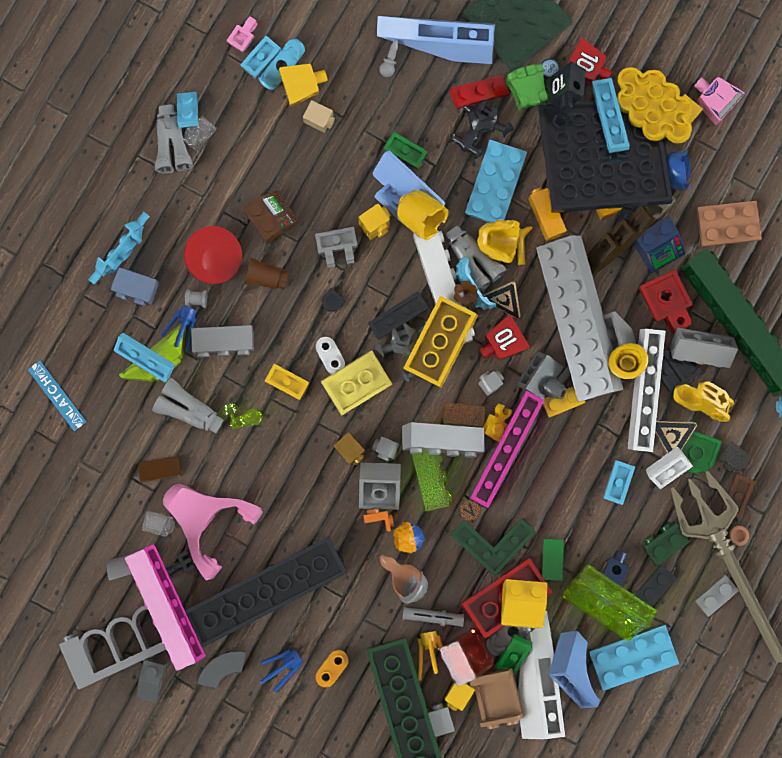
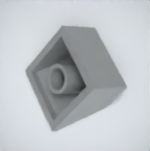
[359,463,401,510]

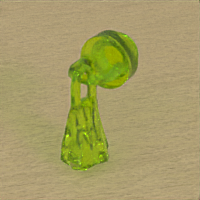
[222,403,263,429]

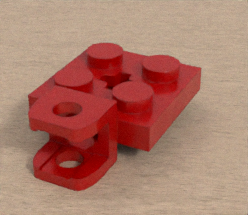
[639,270,693,334]

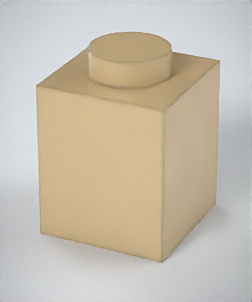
[303,100,335,133]

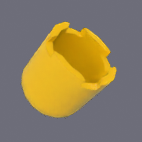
[397,190,448,240]

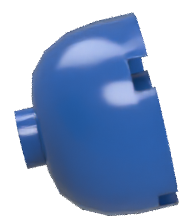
[666,150,691,190]

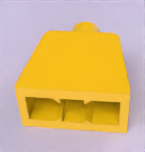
[279,64,328,107]

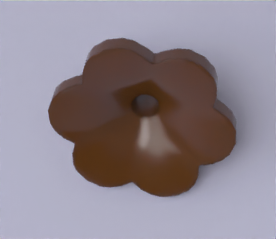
[454,281,478,306]

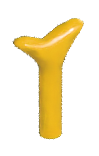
[517,226,533,266]

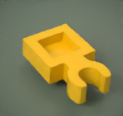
[483,404,512,442]

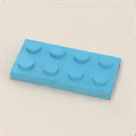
[465,140,527,223]
[588,625,679,691]

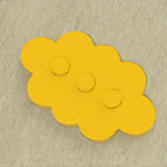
[617,67,693,143]

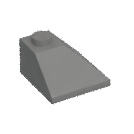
[603,312,636,350]

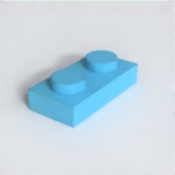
[241,36,281,79]
[177,92,198,128]
[602,460,635,505]

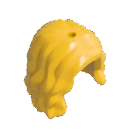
[477,220,520,263]

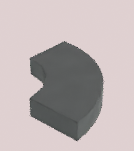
[197,651,246,688]

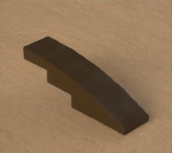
[587,206,656,275]

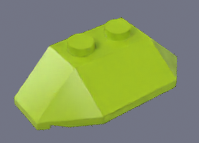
[119,324,186,382]

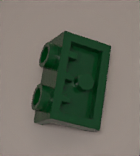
[641,522,689,566]

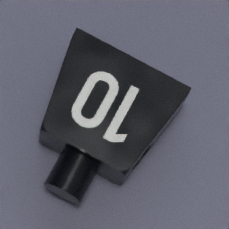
[546,61,586,113]

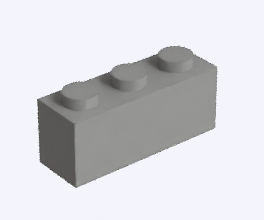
[191,325,254,358]
[670,328,738,368]

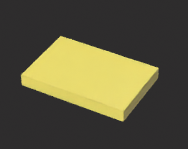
[321,350,392,416]

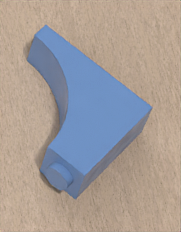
[549,631,600,708]

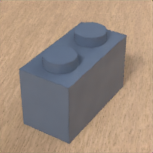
[111,267,159,306]

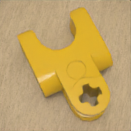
[674,382,734,422]

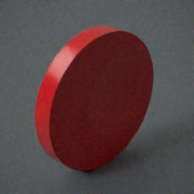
[184,226,242,284]

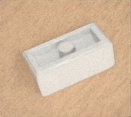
[646,447,693,489]

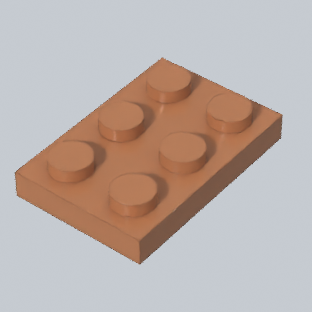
[696,201,762,247]

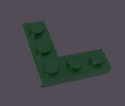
[450,518,536,577]

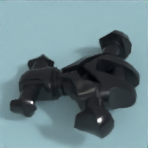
[449,100,514,159]

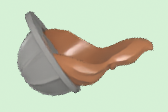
[380,554,428,604]

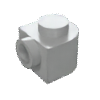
[478,370,504,396]
[371,436,400,461]

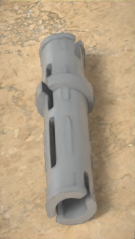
[403,607,464,627]

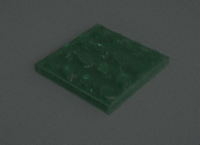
[463,0,573,72]

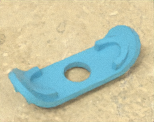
[259,38,305,90]
[456,257,496,310]

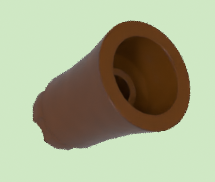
[245,257,289,290]

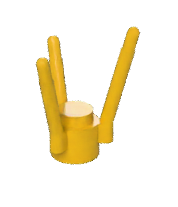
[418,631,450,681]

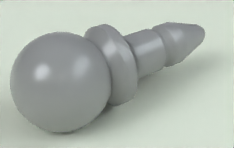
[379,40,398,77]

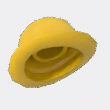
[608,343,648,379]

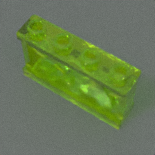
[562,564,657,642]

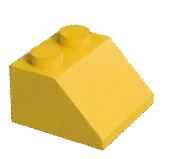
[501,579,547,629]

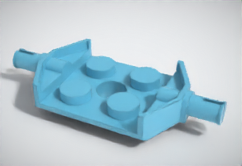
[88,211,150,285]

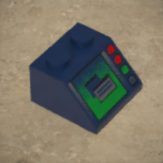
[633,217,686,274]

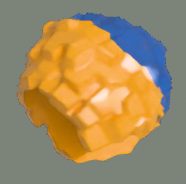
[393,522,425,554]

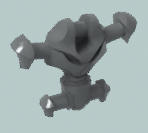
[374,319,428,383]

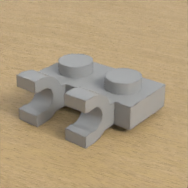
[315,227,358,268]

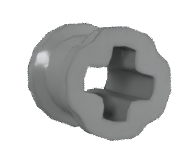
[185,289,207,308]

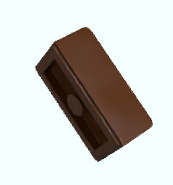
[139,456,182,483]

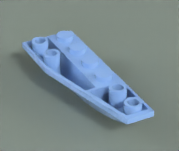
[377,16,495,64]

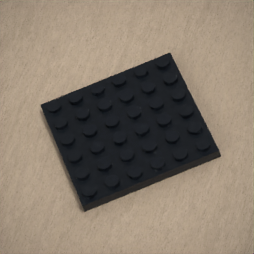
[538,101,673,213]

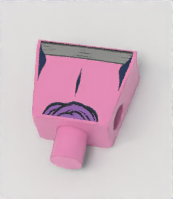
[694,77,745,126]

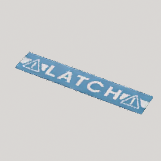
[28,361,86,431]

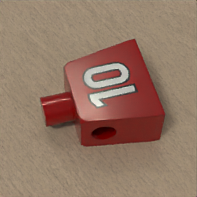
[567,38,612,85]
[479,315,530,361]

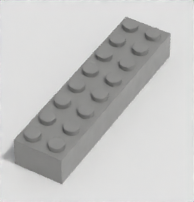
[536,235,624,402]

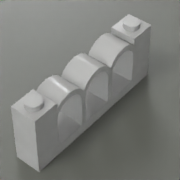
[59,605,166,690]

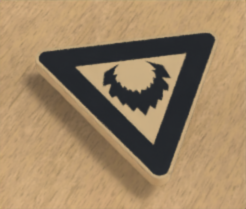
[482,282,521,319]
[655,421,697,453]

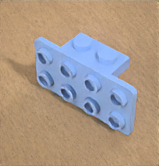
[373,151,445,224]

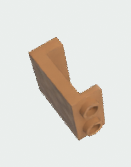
[469,668,524,729]

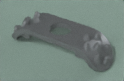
[485,626,536,656]

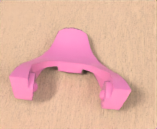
[163,483,262,580]

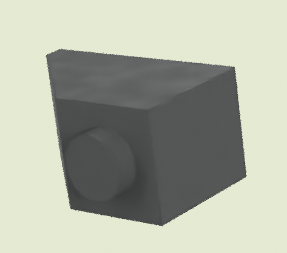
[137,658,167,703]

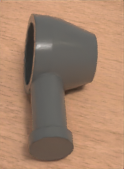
[544,367,571,399]

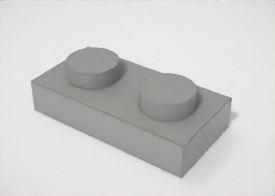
[694,575,739,617]

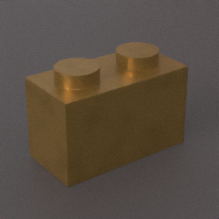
[333,432,365,465]

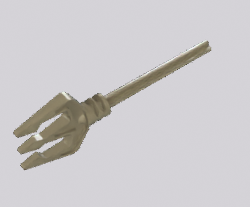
[671,470,782,664]

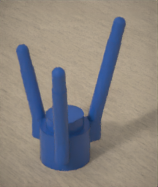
[161,306,197,353]
[260,649,303,692]

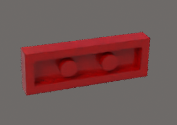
[449,75,509,109]

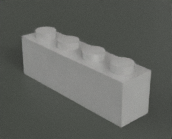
[402,422,484,458]

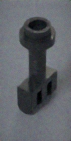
[165,549,197,575]

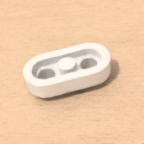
[316,337,345,374]

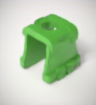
[505,64,547,111]

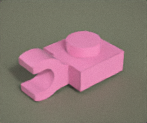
[227,17,258,53]

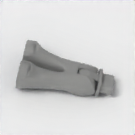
[155,104,193,174]
[446,225,507,292]
[152,378,224,433]

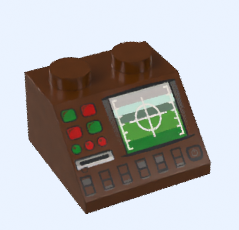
[242,190,299,245]

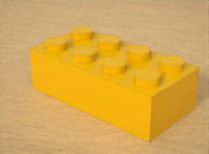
[403,296,478,388]

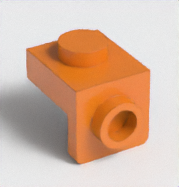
[363,509,394,532]

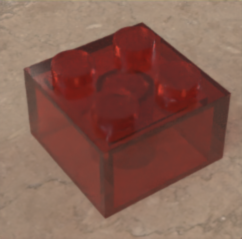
[439,628,494,686]

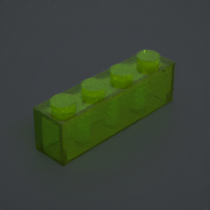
[411,451,452,512]

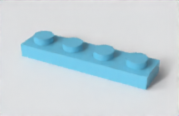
[591,78,630,153]

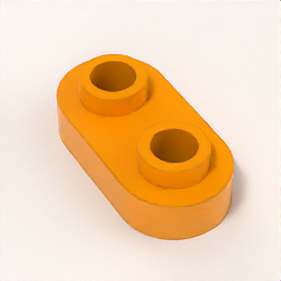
[316,650,349,687]

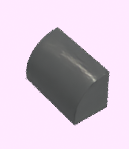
[516,351,563,399]

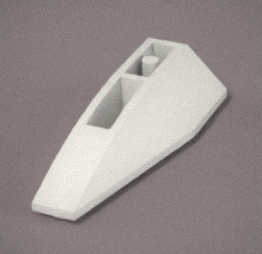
[518,611,565,739]

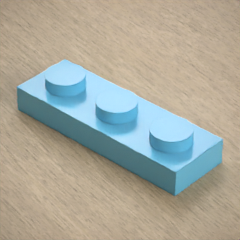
[113,333,175,382]

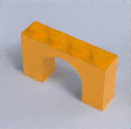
[528,187,622,242]

